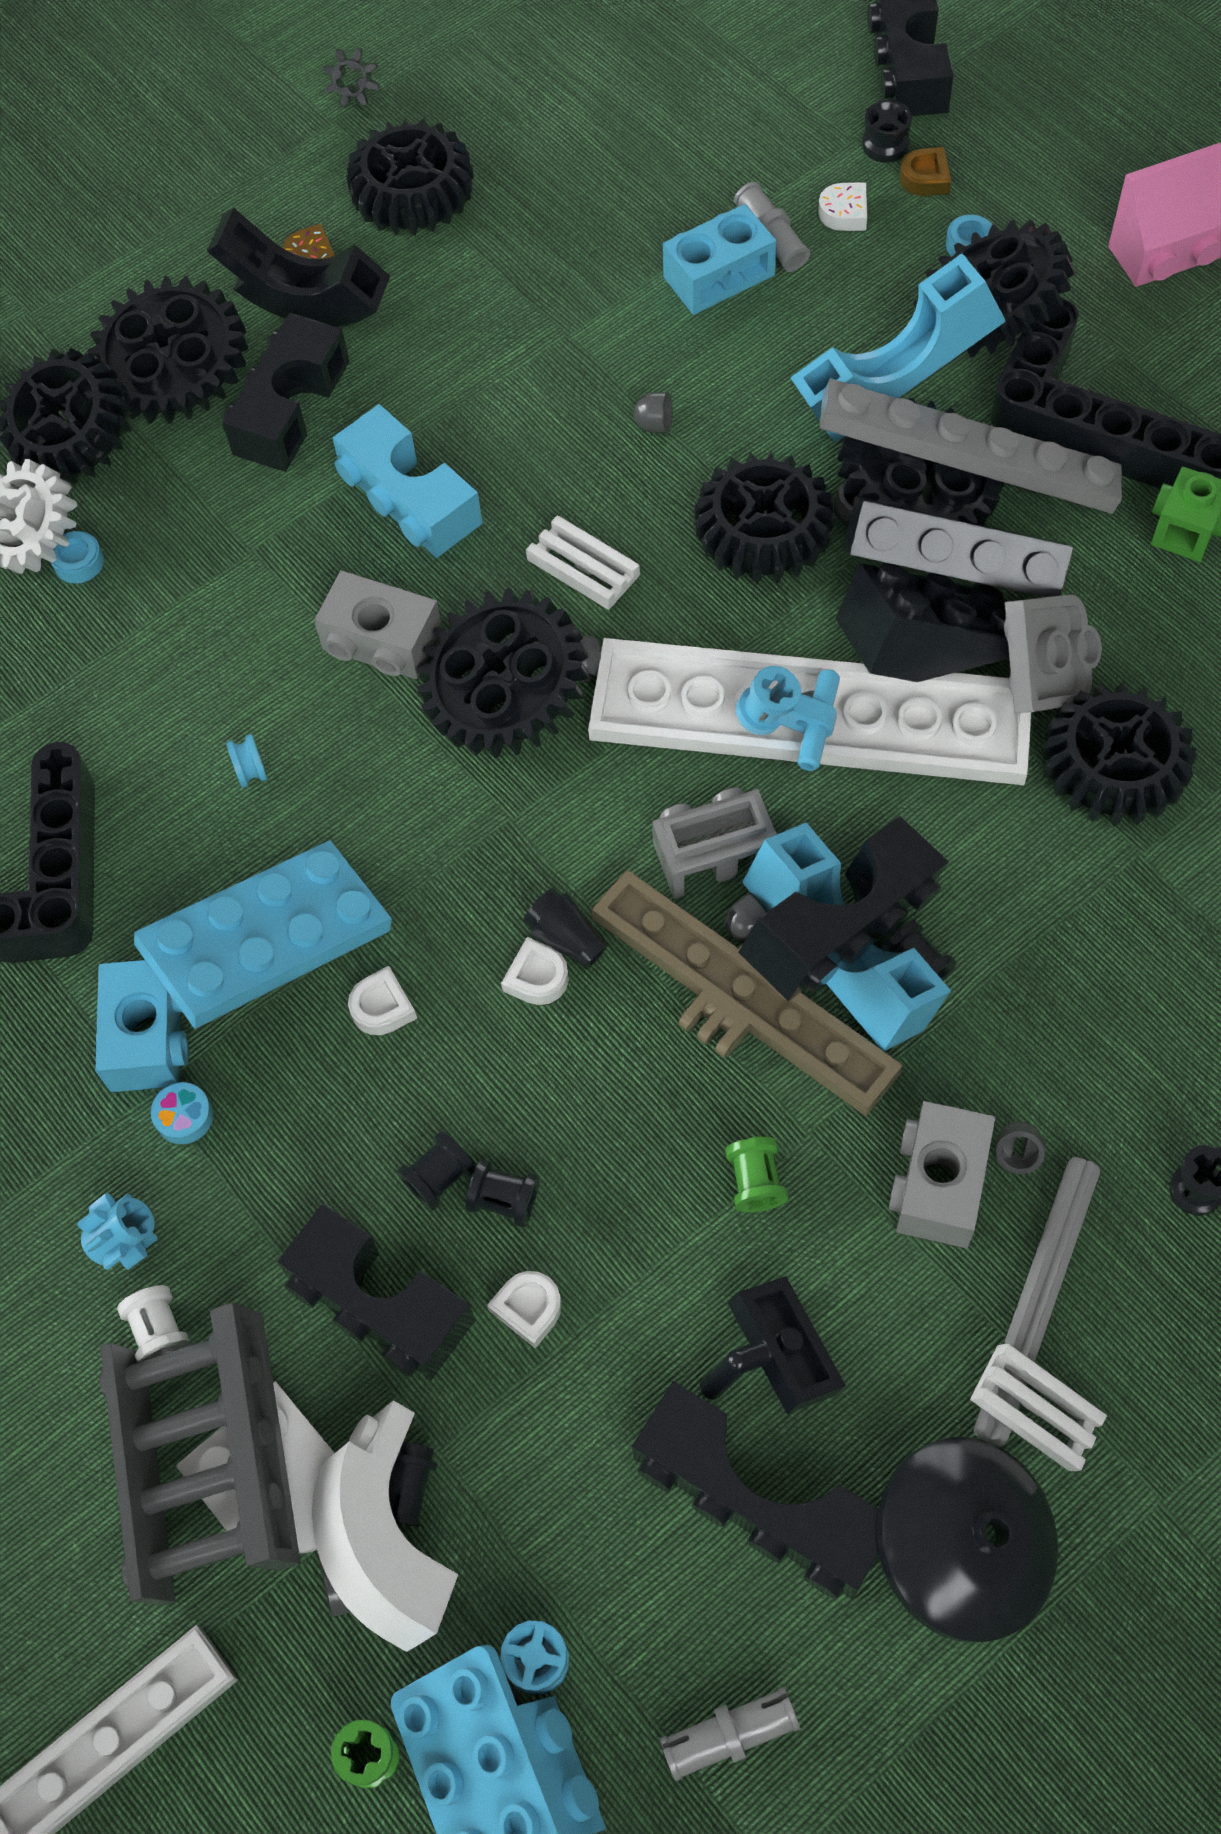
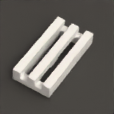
[526,515,640,610]
[970,1344,1107,1471]

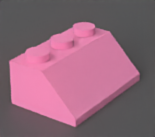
[1108,142,1221,287]

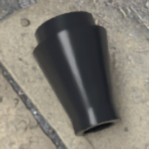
[523,888,609,969]

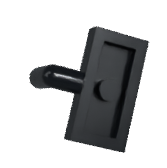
[700,1276,846,1414]

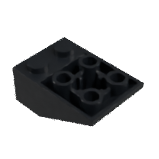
[835,563,1009,682]

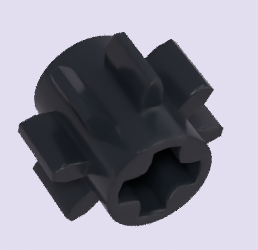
[323,47,380,107]

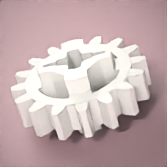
[0,459,77,574]

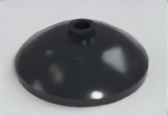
[877,1437,1058,1643]

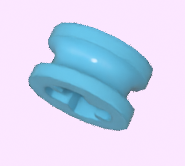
[226,734,268,788]

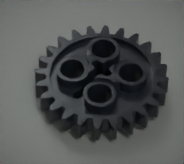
[913,220,1075,358]
[87,276,249,424]
[837,398,1004,526]
[417,588,589,758]

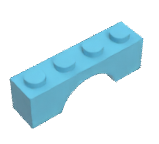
[791,253,1006,443]
[742,823,951,1051]

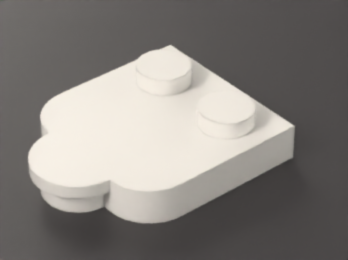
[176,1381,334,1553]

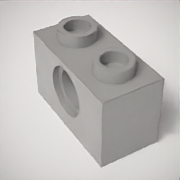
[314,570,442,680]
[888,1101,995,1249]

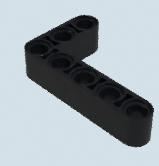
[991,297,1221,489]

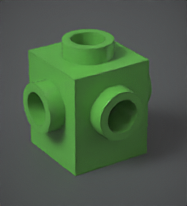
[1151,466,1221,563]

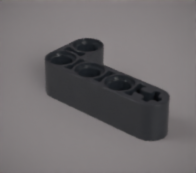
[0,742,95,963]

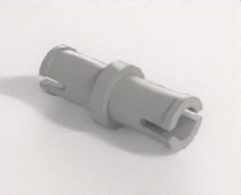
[734,182,811,272]
[660,1686,801,1781]

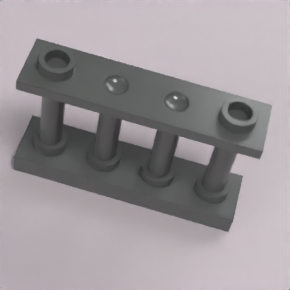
[99,1302,301,1605]

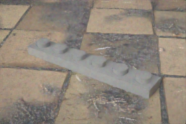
[819,378,1122,514]

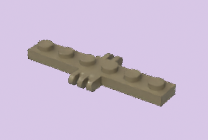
[591,870,903,1116]

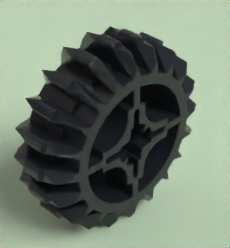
[346,118,474,236]
[0,348,133,484]
[695,451,835,584]
[1042,681,1196,827]

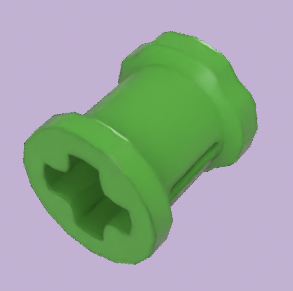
[725,1136,789,1212]
[331,1720,400,1789]

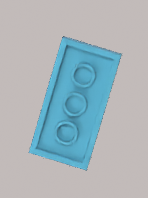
[134,840,392,1029]

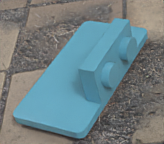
[391,1645,606,1834]

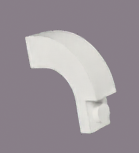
[312,1400,458,1652]

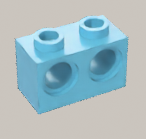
[663,204,777,315]

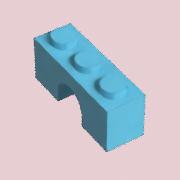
[332,404,483,558]

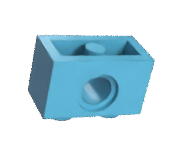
[95,960,189,1092]

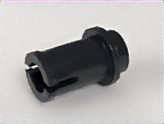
[389,1442,438,1527]

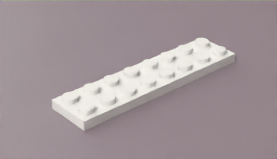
[588,638,1031,785]

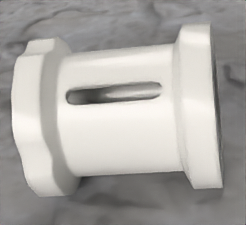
[117,1285,191,1363]

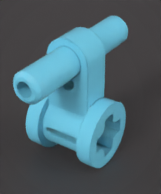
[736,666,840,771]

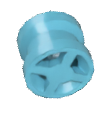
[500,1620,569,1695]

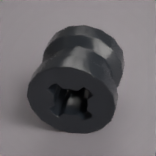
[862,99,912,163]

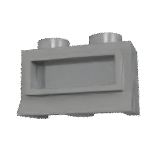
[652,788,777,899]

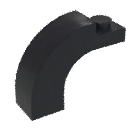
[207,208,390,327]

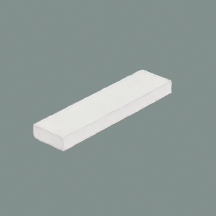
[0,1625,238,1834]

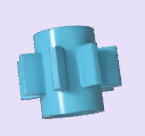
[77,1193,157,1270]

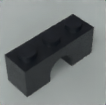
[867,0,954,116]
[223,313,350,472]
[277,1203,475,1381]

